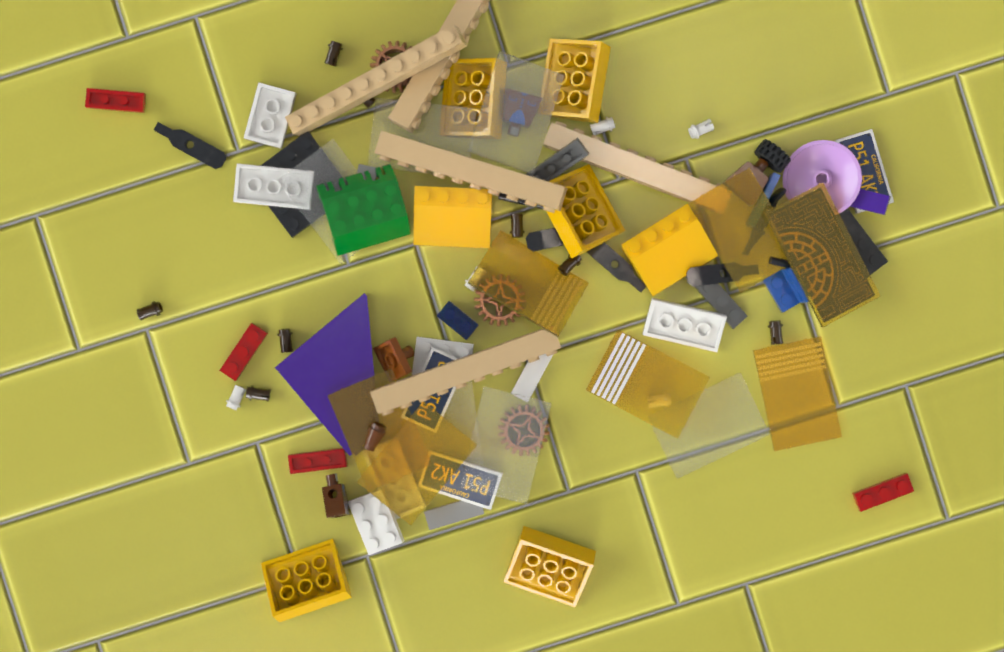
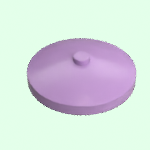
[783,140,862,216]

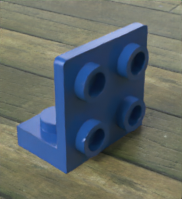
[763,267,809,313]

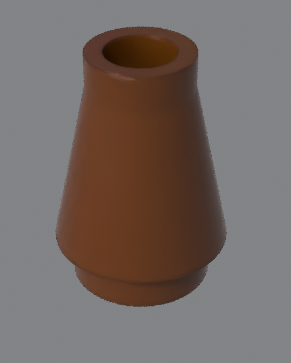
[363,421,387,452]

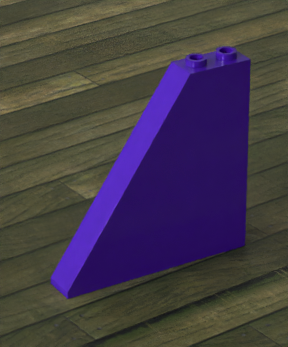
[275,293,379,456]

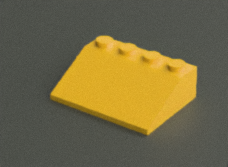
[537,38,611,123]
[440,58,507,139]
[546,164,626,258]
[413,186,492,249]
[622,203,718,296]
[504,526,596,607]
[261,539,352,622]

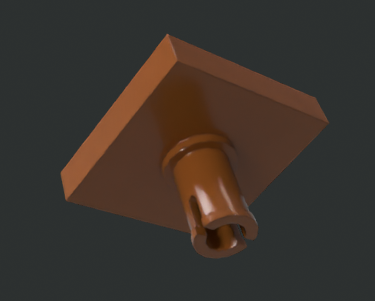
[373,337,414,382]

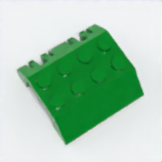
[316,164,411,256]

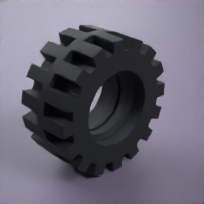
[754,139,791,173]

